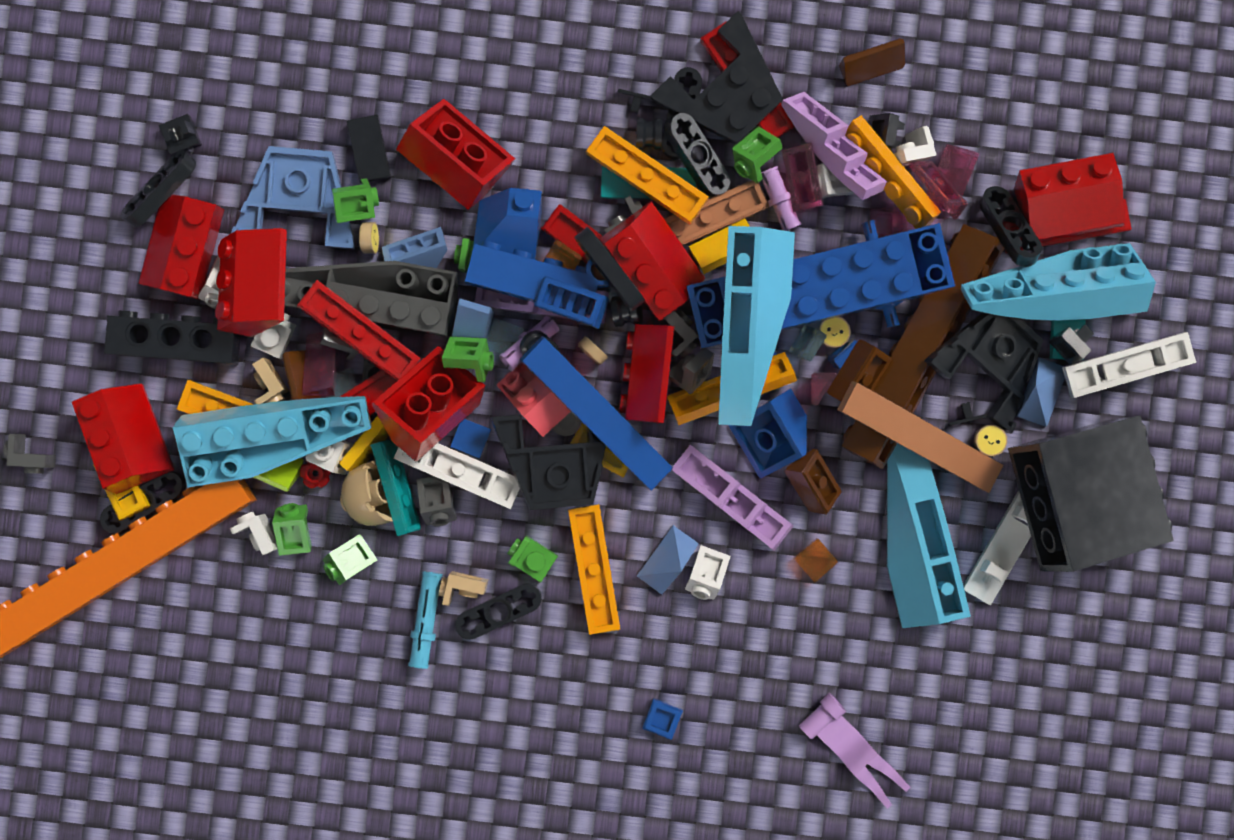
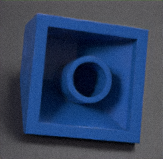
[472,188,542,260]
[728,388,807,479]

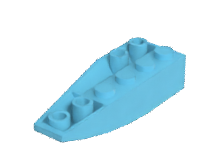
[718,226,795,426]
[961,243,1156,321]
[173,396,372,487]
[887,443,971,628]

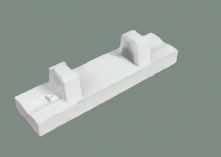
[1062,332,1196,398]
[393,443,520,509]
[963,491,1031,606]

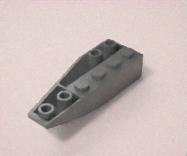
[284,261,458,337]

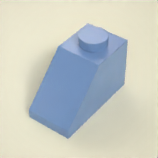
[452,299,495,339]

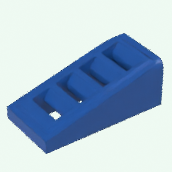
[534,275,609,329]

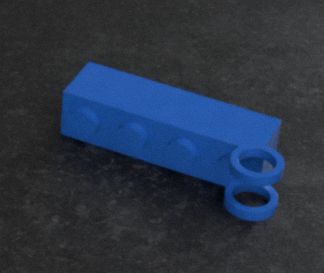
[465,241,615,317]

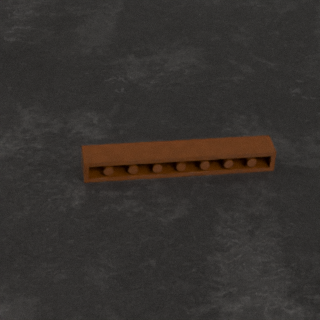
[842,224,1004,470]

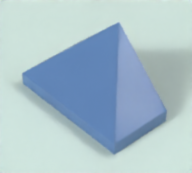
[382,227,448,268]
[1016,357,1065,427]
[637,525,699,594]

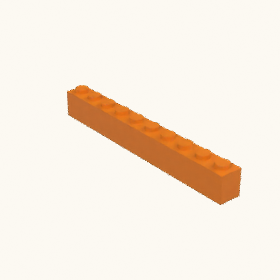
[0,479,257,659]

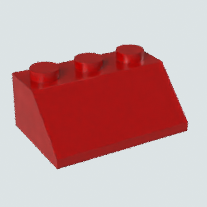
[396,99,516,210]
[1014,153,1125,242]
[138,194,224,300]
[600,201,706,321]
[215,228,287,337]
[619,324,674,424]
[372,346,486,462]
[72,383,175,495]

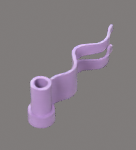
[799,693,911,809]

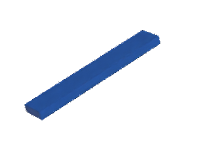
[520,336,673,491]

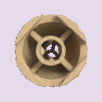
[340,461,393,526]

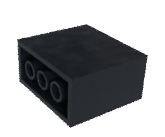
[1008,415,1174,572]

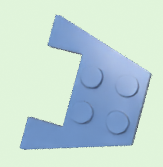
[231,146,355,250]

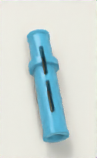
[408,571,443,669]

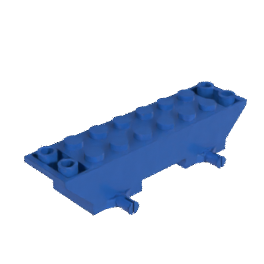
[687,220,955,356]

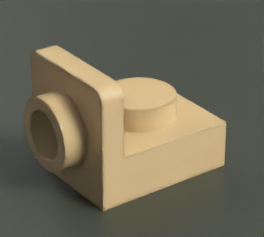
[252,358,289,404]
[439,571,489,606]

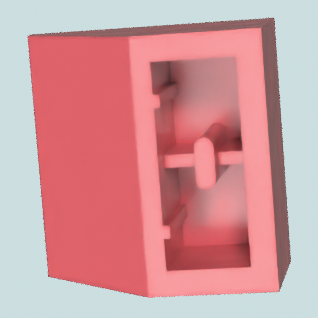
[496,362,571,437]

